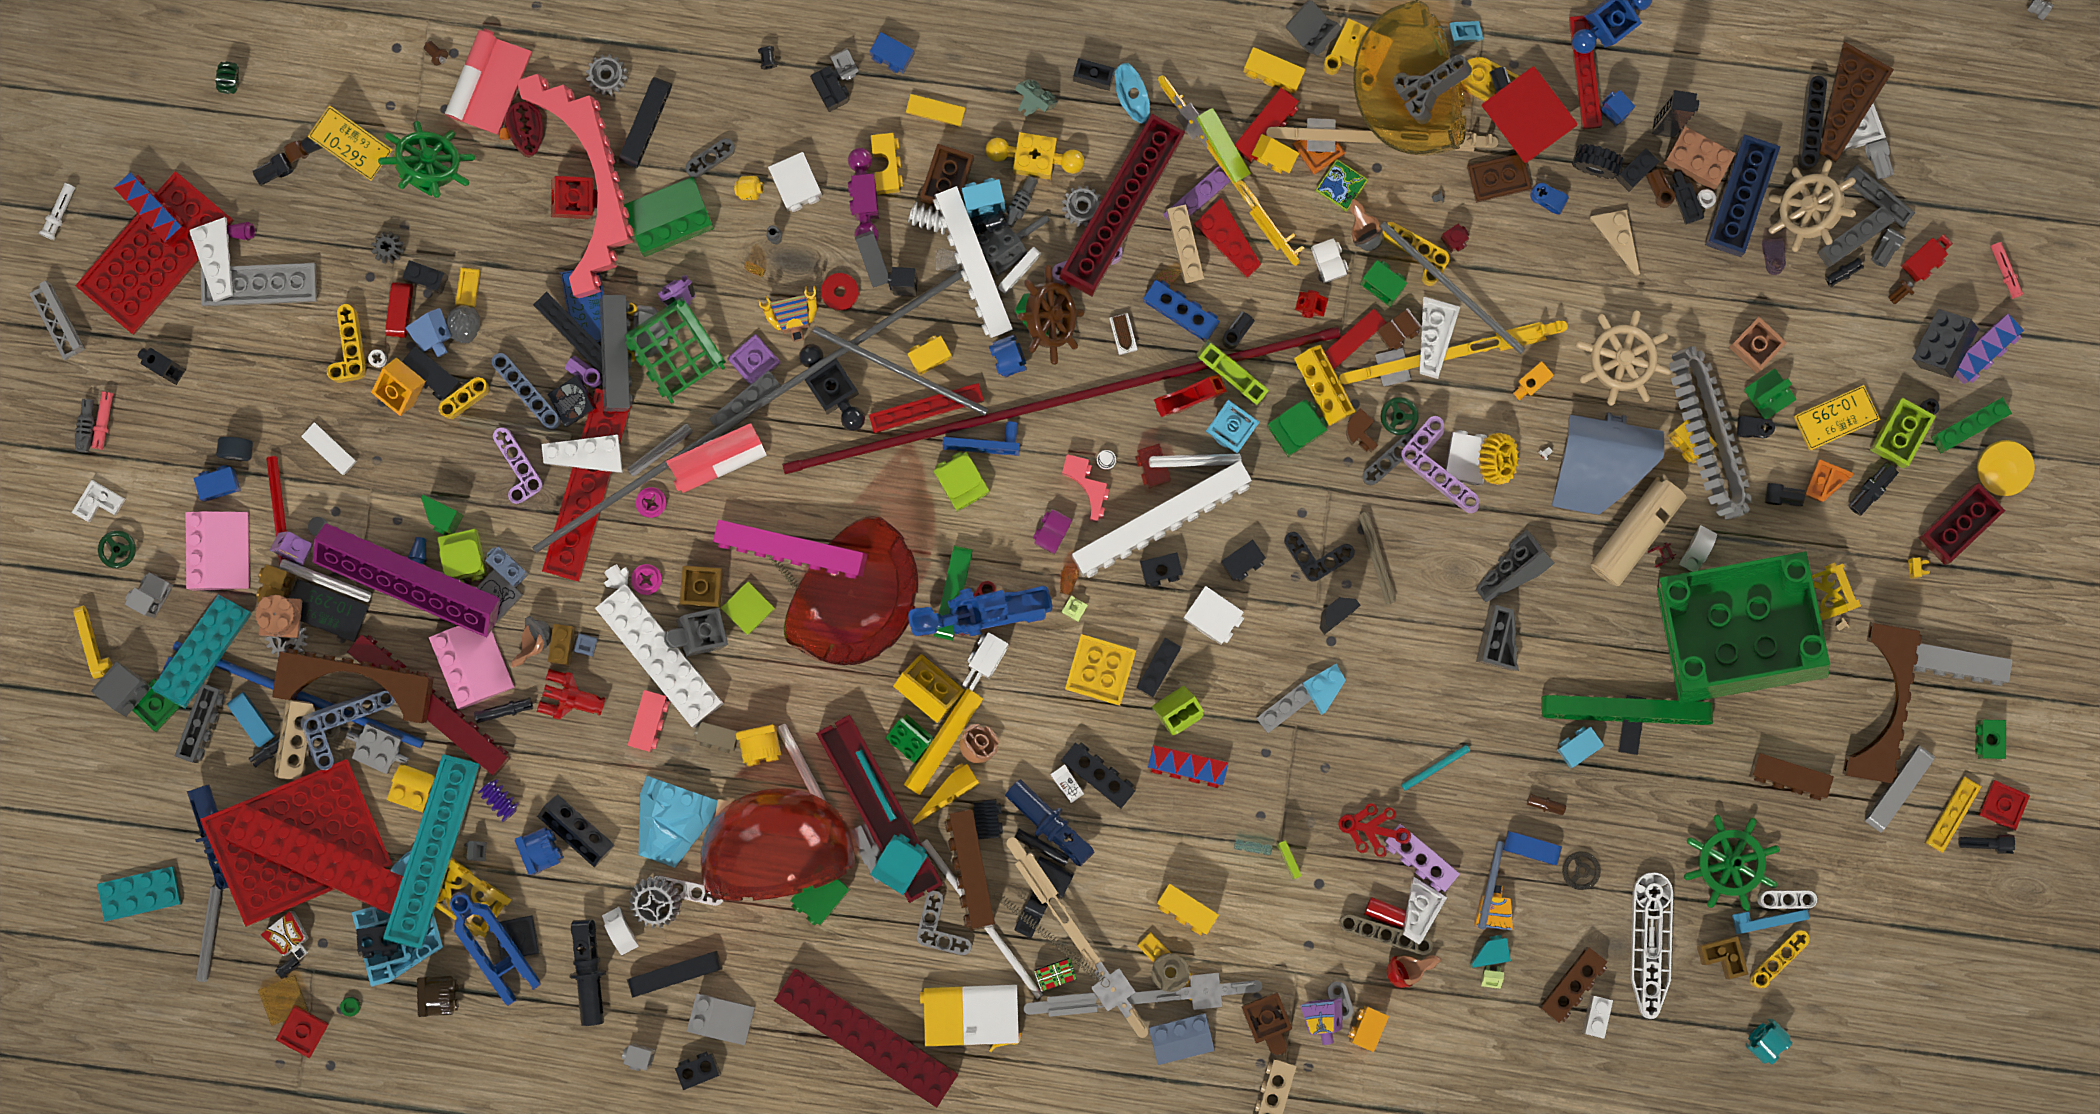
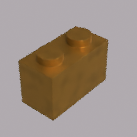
[547,624,576,666]

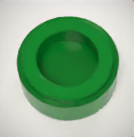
[340,997,361,1017]

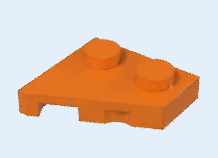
[1805,459,1854,502]

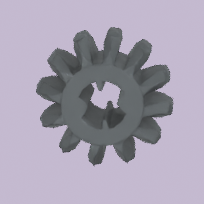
[371,232,404,264]

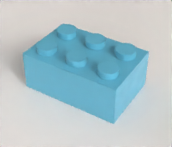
[962,178,1006,219]

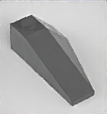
[1476,529,1555,602]

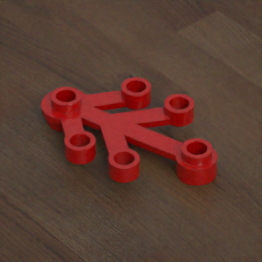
[1338,803,1411,858]

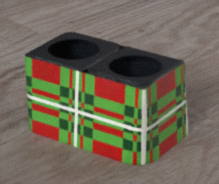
[1033,957,1077,992]

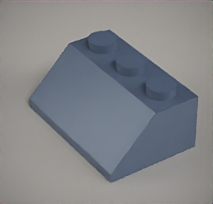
[1148,1013,1214,1065]

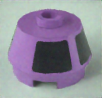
[657,275,696,306]

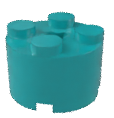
[1745,1019,1793,1065]

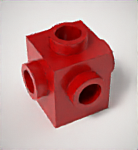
[1295,290,1328,319]

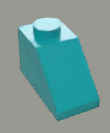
[1470,935,1511,968]

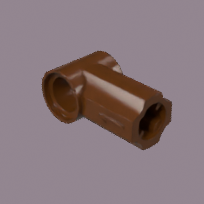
[1646,169,1675,208]

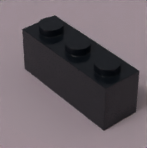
[888,267,918,297]
[402,346,462,401]
[1136,638,1182,698]

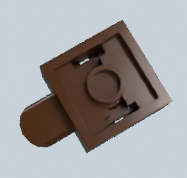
[1241,992,1292,1055]

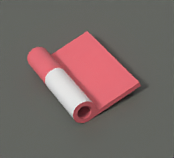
[445,28,532,135]
[666,423,767,493]

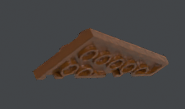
[1819,42,1894,163]

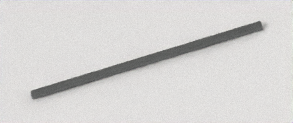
[1379,221,1526,354]
[812,326,988,415]

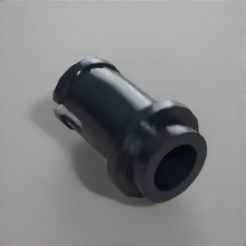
[275,955,301,979]

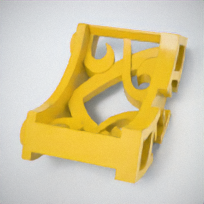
[1812,563,1861,621]
[436,858,512,938]

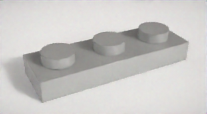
[1256,683,1312,734]

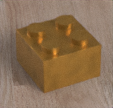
[680,566,723,609]

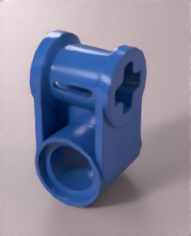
[1530,183,1569,215]

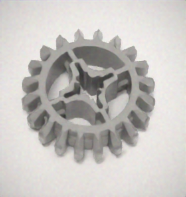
[629,876,682,929]

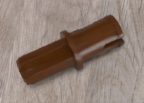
[1527,793,1566,816]

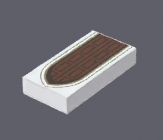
[1109,313,1137,355]

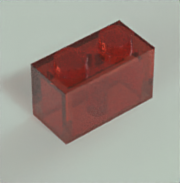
[1135,444,1171,489]

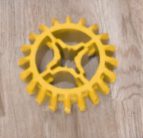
[1478,433,1520,485]

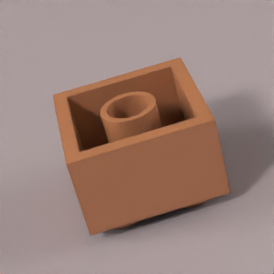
[1728,317,1787,373]

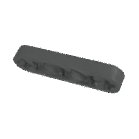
[1362,430,1423,486]

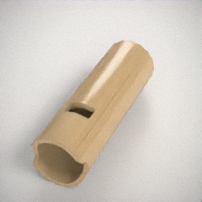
[1590,477,1687,586]

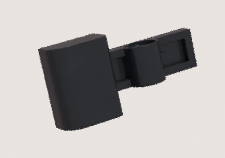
[1014,856,1075,939]

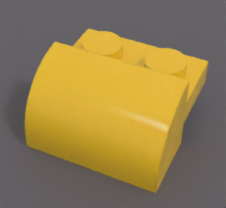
[387,764,436,813]

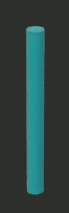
[1401,745,1470,791]
[856,750,897,821]

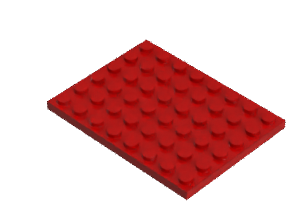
[200,759,393,927]

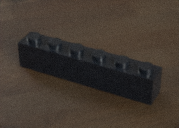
[1652,90,1699,138]

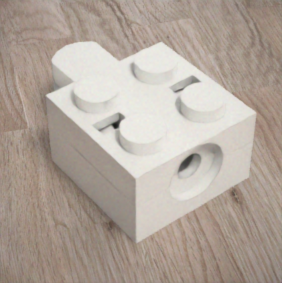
[963,632,1009,691]

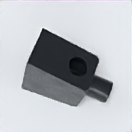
[137,348,186,385]

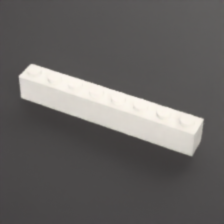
[933,186,1013,338]

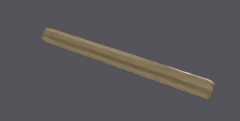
[460,415,572,442]

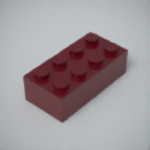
[1918,483,2006,565]

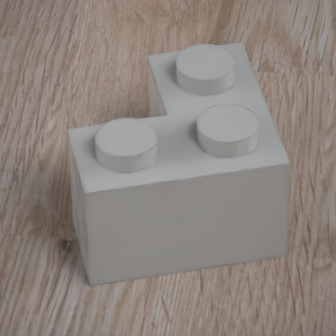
[125,572,174,618]

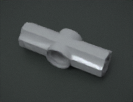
[851,824,882,883]

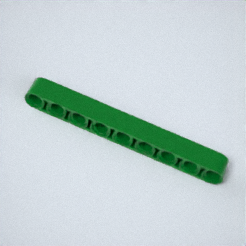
[1541,695,1713,725]

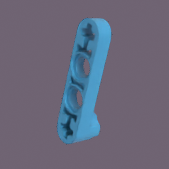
[1732,909,1810,934]

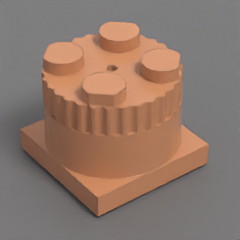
[255,595,302,638]

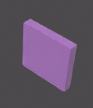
[727,334,781,385]

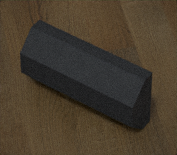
[1320,597,1361,635]

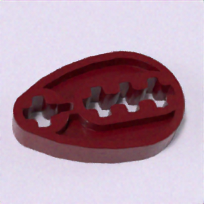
[505,102,543,158]

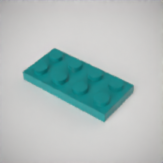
[97,866,182,922]

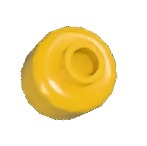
[734,176,764,201]

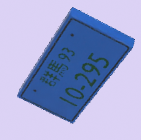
[561,270,604,343]

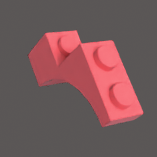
[1062,454,1110,523]

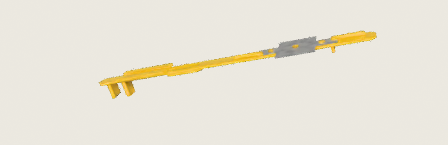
[1158,75,1305,266]
[1339,320,1568,386]

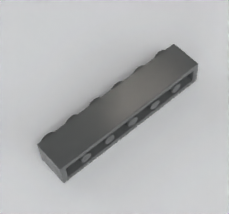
[600,295,633,411]

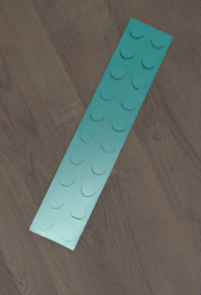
[383,754,481,950]

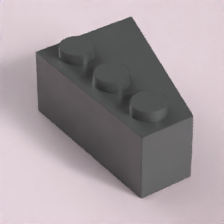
[1476,605,1519,671]

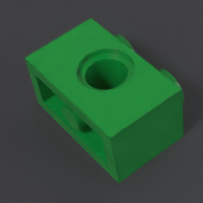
[1975,720,2006,760]

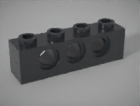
[1061,742,1135,809]
[537,794,615,868]

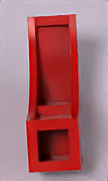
[1154,374,1227,417]

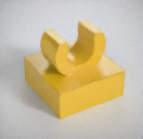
[1908,557,1930,579]

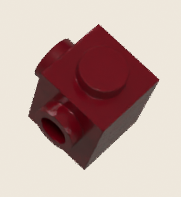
[1441,223,1469,253]

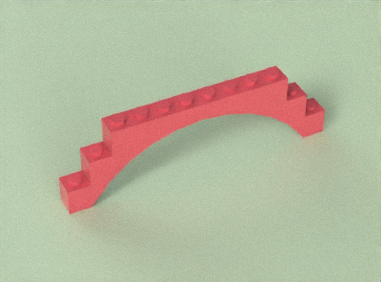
[517,74,634,299]

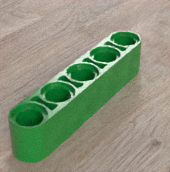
[934,545,973,641]

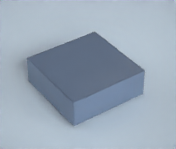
[574,633,598,657]

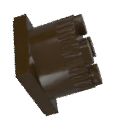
[417,976,459,1017]

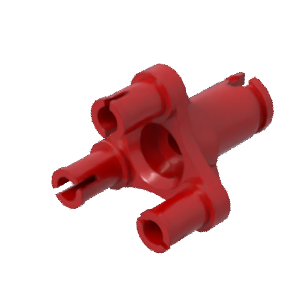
[536,668,605,720]

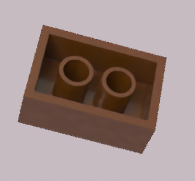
[920,144,974,206]

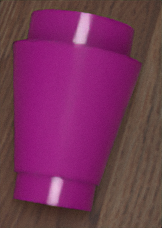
[227,222,255,241]

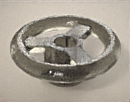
[1562,851,1601,890]

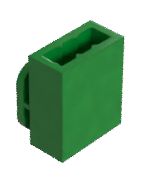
[1267,399,1328,458]
[790,864,851,926]

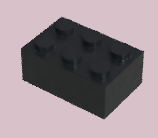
[1912,309,1979,379]

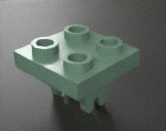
[1015,79,1058,116]

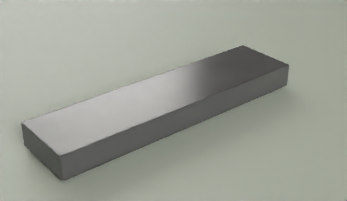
[1843,164,1915,228]

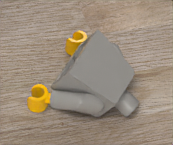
[626,303,678,362]

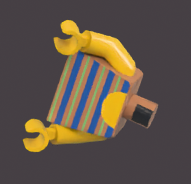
[758,286,817,342]

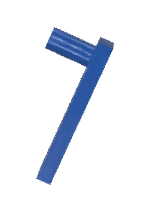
[943,421,1020,456]

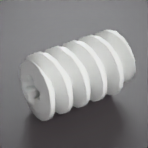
[908,201,947,235]

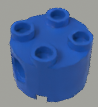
[989,334,1027,378]

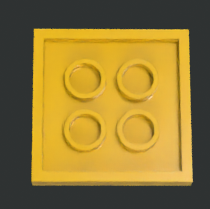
[1065,634,1136,706]

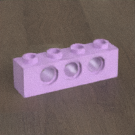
[1384,824,1460,892]

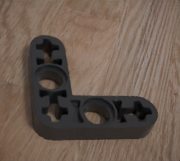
[1284,532,1355,582]

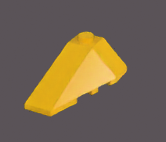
[912,763,980,825]

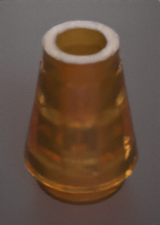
[1060,566,1079,595]

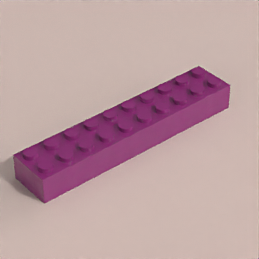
[313,523,500,638]

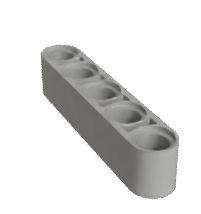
[1864,745,1935,833]

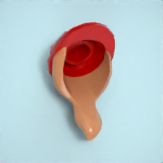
[1387,955,1441,988]

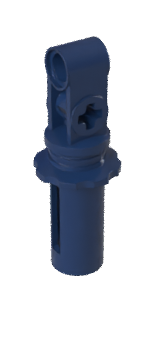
[1005,779,1095,866]
[187,784,229,890]

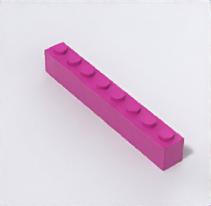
[713,519,868,579]

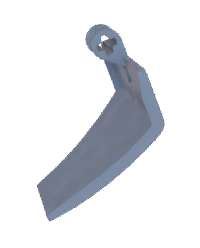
[1552,412,1664,515]

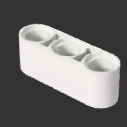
[1757,891,1817,909]

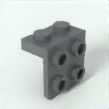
[1286,0,1342,56]

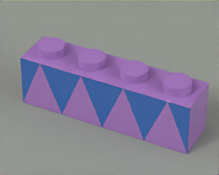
[1955,314,2024,384]

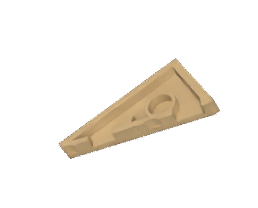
[1590,210,1640,276]

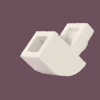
[1679,525,1717,572]
[602,907,639,955]

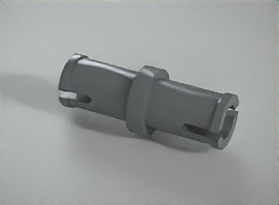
[767,225,782,245]

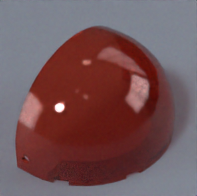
[784,516,918,665]
[700,788,856,901]

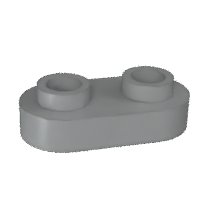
[1327,981,1353,1020]

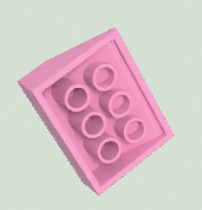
[185,511,250,591]
[429,626,515,710]

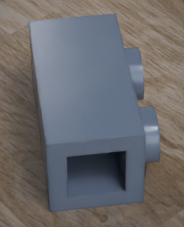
[485,546,529,588]

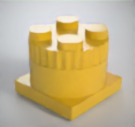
[736,724,781,767]

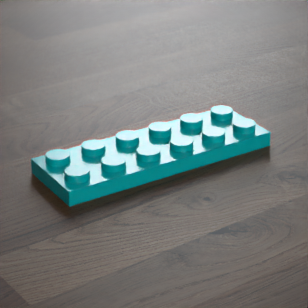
[152,594,252,708]

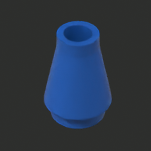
[408,537,427,564]

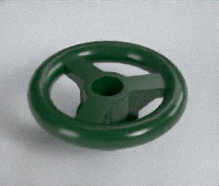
[1380,397,1419,435]
[98,530,136,568]

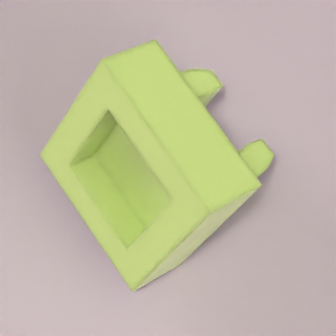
[1062,596,1088,622]
[1481,965,1504,989]

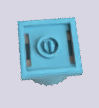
[1206,400,1259,453]

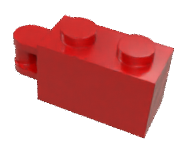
[1901,234,1953,282]

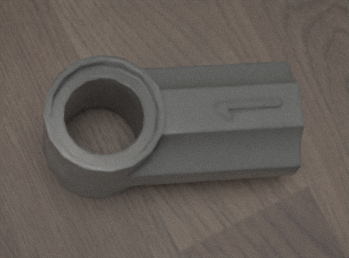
[1871,227,1906,268]

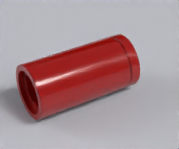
[1364,897,1406,929]

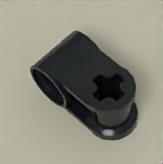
[1736,416,1775,439]

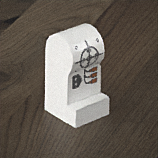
[1050,764,1084,803]

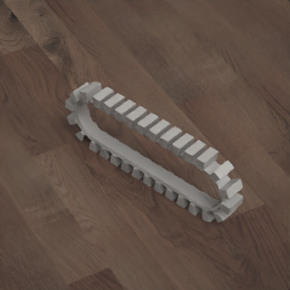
[1669,346,1751,520]

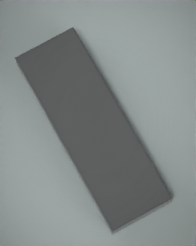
[855,230,888,288]

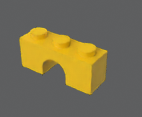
[871,133,903,195]

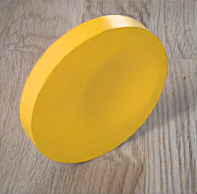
[1977,440,2035,496]

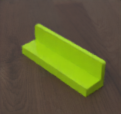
[1196,108,1251,183]

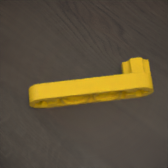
[73,605,113,679]
[1749,930,1810,988]

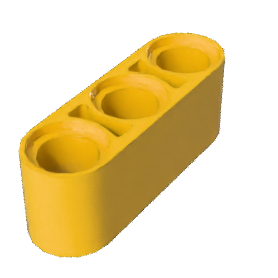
[439,377,490,419]

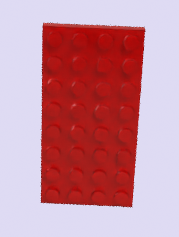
[75,171,234,335]

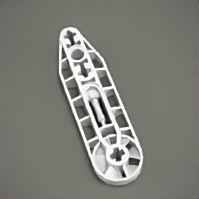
[1630,872,1673,1019]

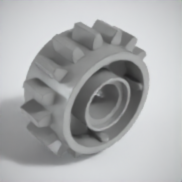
[586,54,628,96]
[1062,185,1101,228]

